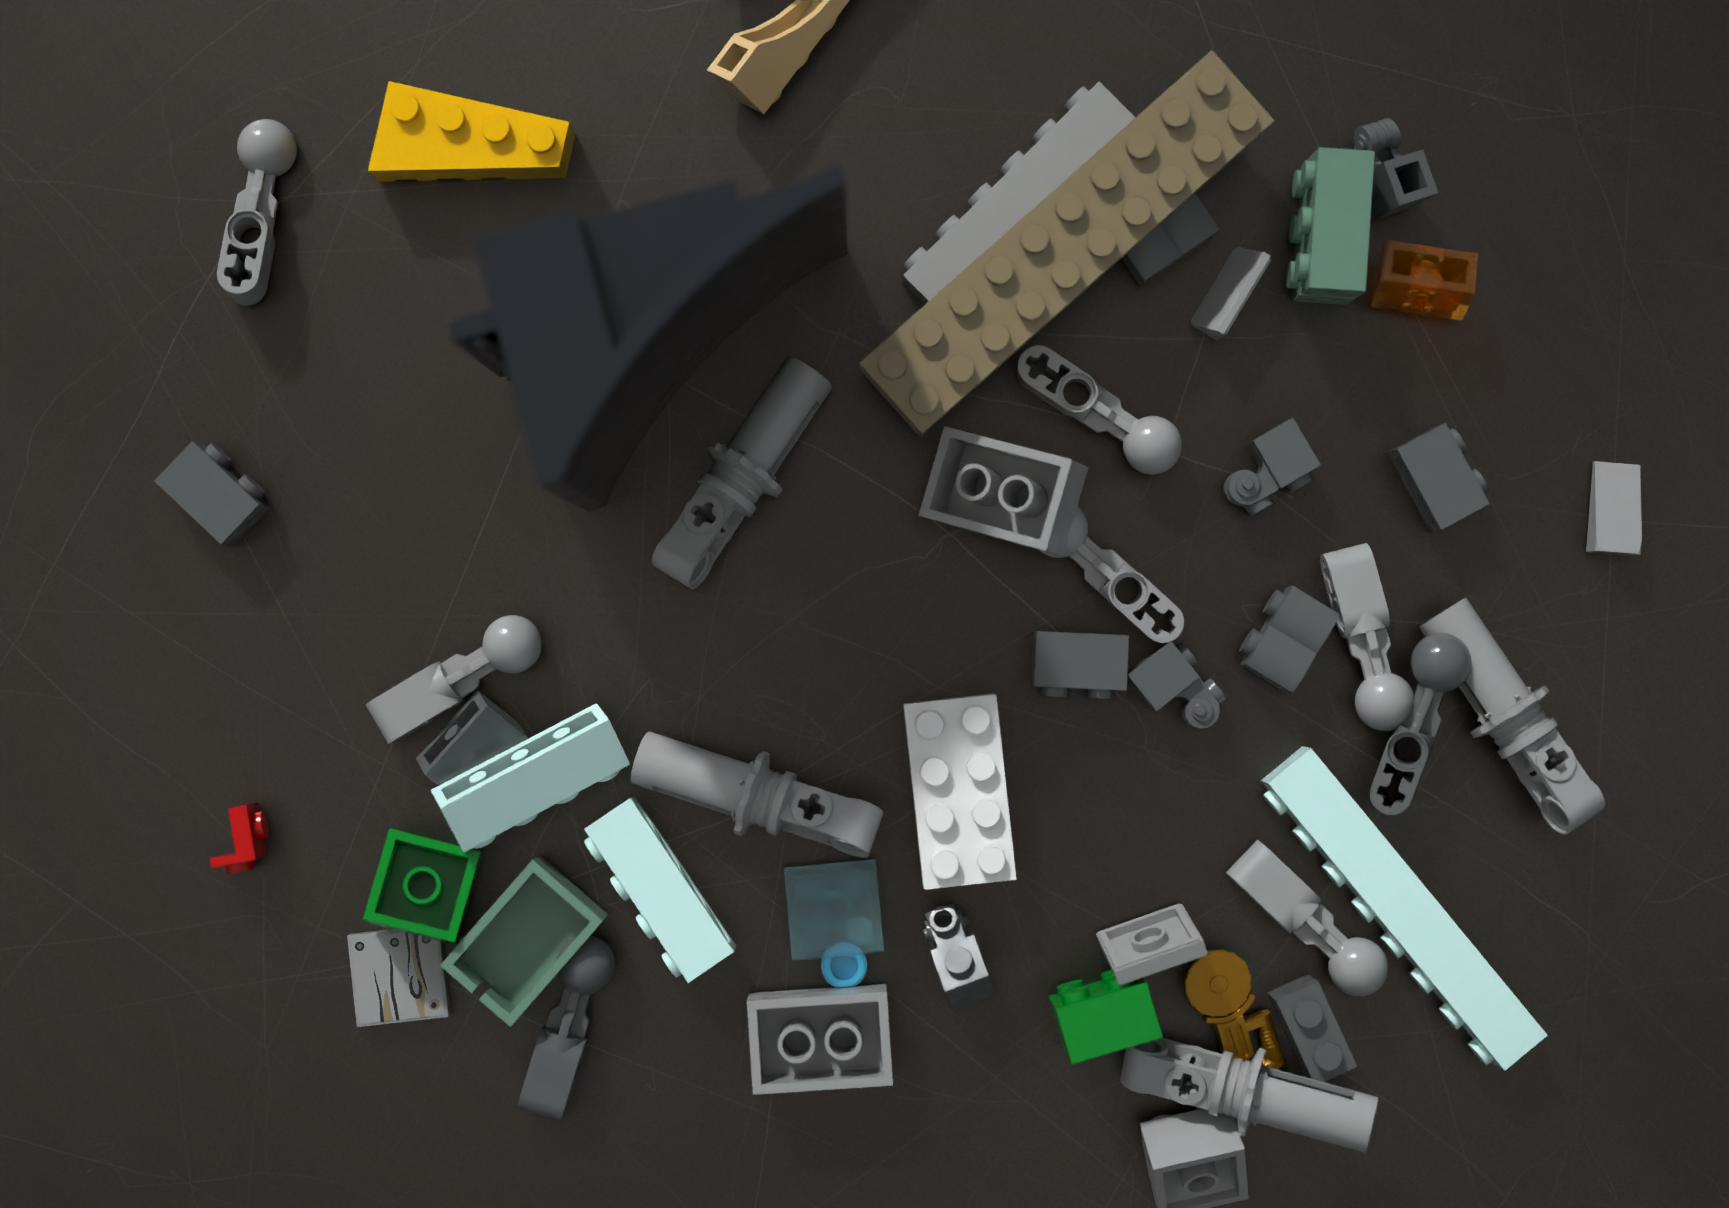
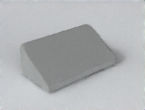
[1190,247,1271,341]

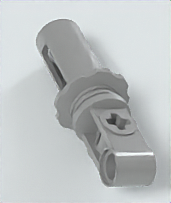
[652,357,833,589]
[1419,597,1605,835]
[631,731,884,858]
[1120,1038,1379,1153]

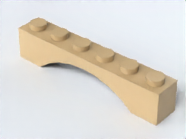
[707,0,850,114]

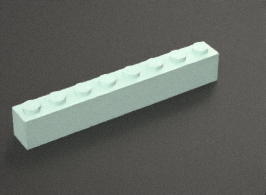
[1261,746,1548,1071]

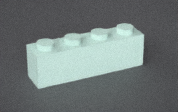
[431,703,630,853]
[584,795,736,983]

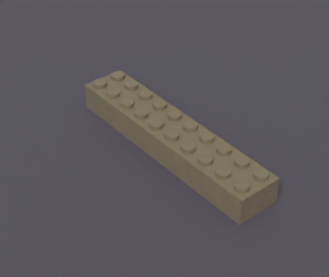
[859,50,1275,437]

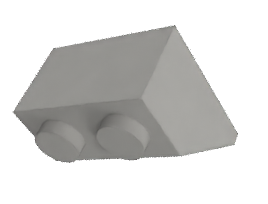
[1140,1108,1249,1208]

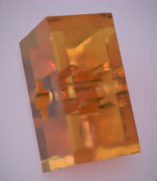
[1371,240,1479,320]

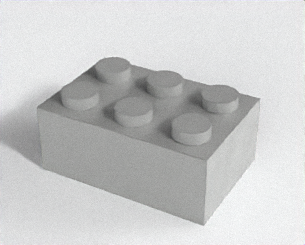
[919,426,1089,557]
[747,984,893,1095]

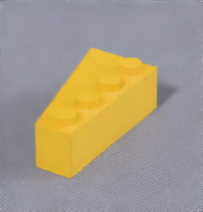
[368,81,576,182]

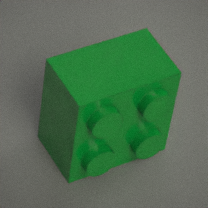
[363,828,482,946]
[1049,969,1163,1064]

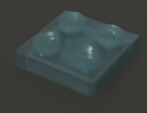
[784,859,884,961]

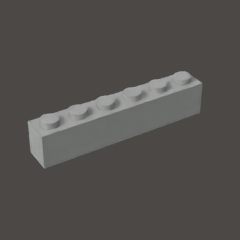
[902,81,1136,305]

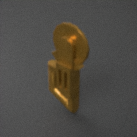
[1184,949,1285,1070]

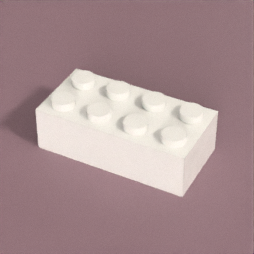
[903,693,1017,890]

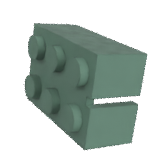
[1286,147,1375,305]
[440,855,609,1027]

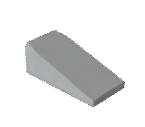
[1586,461,1642,556]

